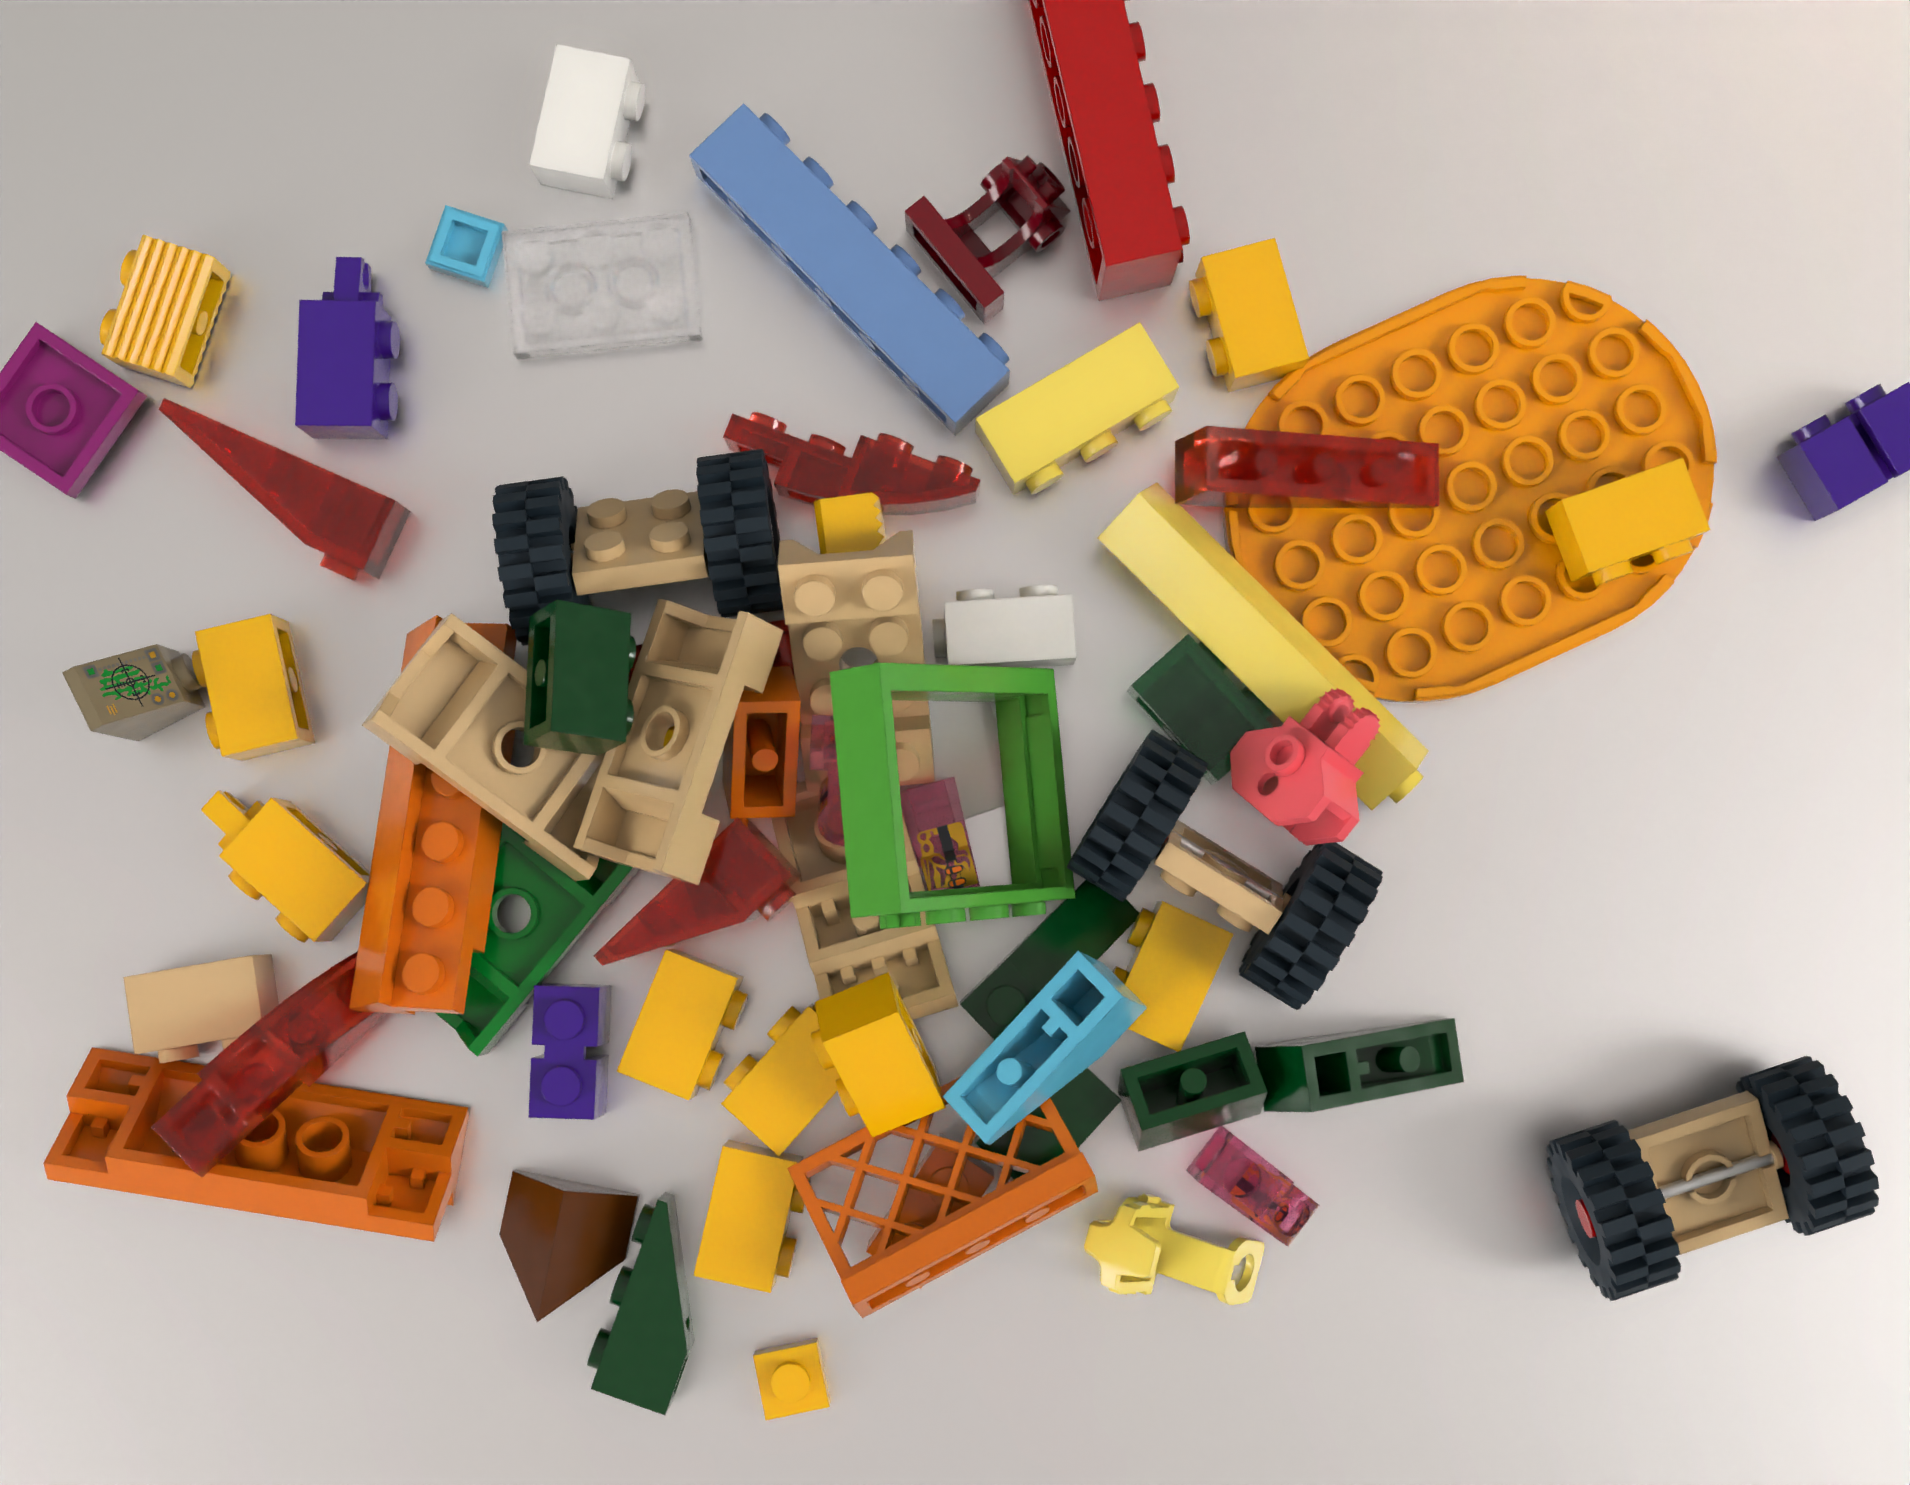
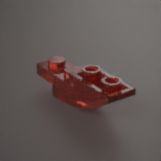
[723,412,981,515]
[151,951,387,1178]

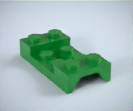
[436,823,640,1057]

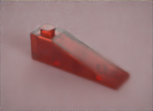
[159,398,411,582]
[1175,426,1439,508]

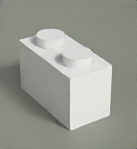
[529,44,645,199]

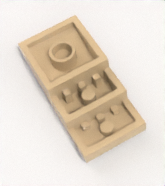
[771,781,959,1020]

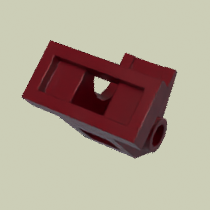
[905,155,1071,324]

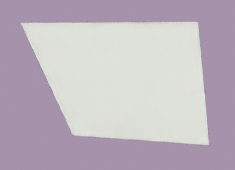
[900,701,1005,838]

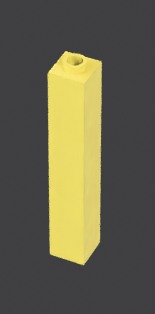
[1097,482,1429,811]

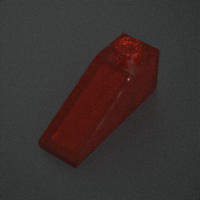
[593,817,802,965]

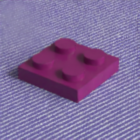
[0,322,147,499]

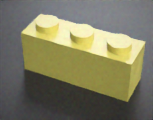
[975,322,1179,495]

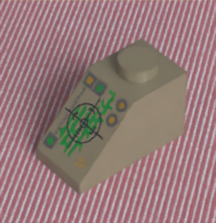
[62,644,206,741]

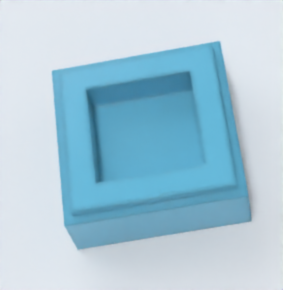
[425,205,509,288]

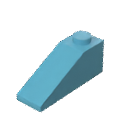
[942,951,1148,1145]

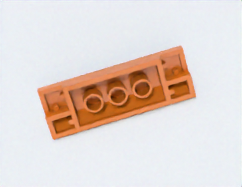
[349,615,517,1015]
[43,1047,469,1242]

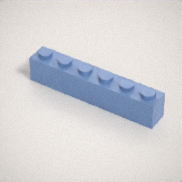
[689,103,1010,436]

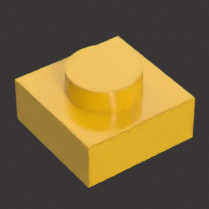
[753,1338,831,1420]

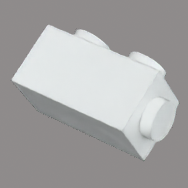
[932,585,1077,668]

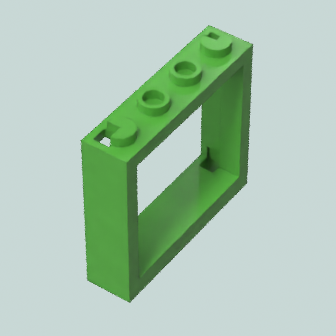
[829,662,1075,929]

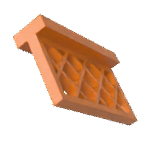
[787,1076,1098,1318]

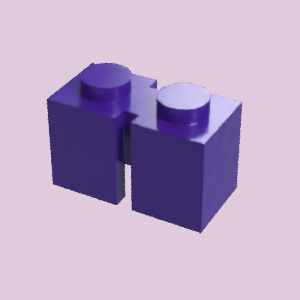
[1777,382,1910,521]
[528,983,612,1120]

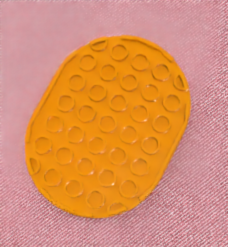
[1223,276,1717,703]

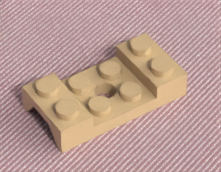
[778,530,935,793]
[573,599,784,885]
[362,613,606,881]

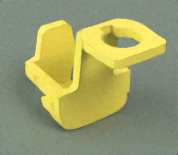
[1084,1194,1265,1305]

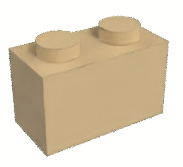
[123,954,283,1064]

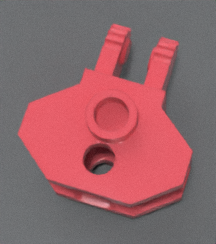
[1230,688,1381,846]

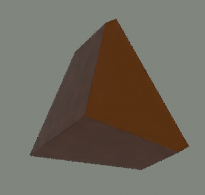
[499,1170,640,1322]

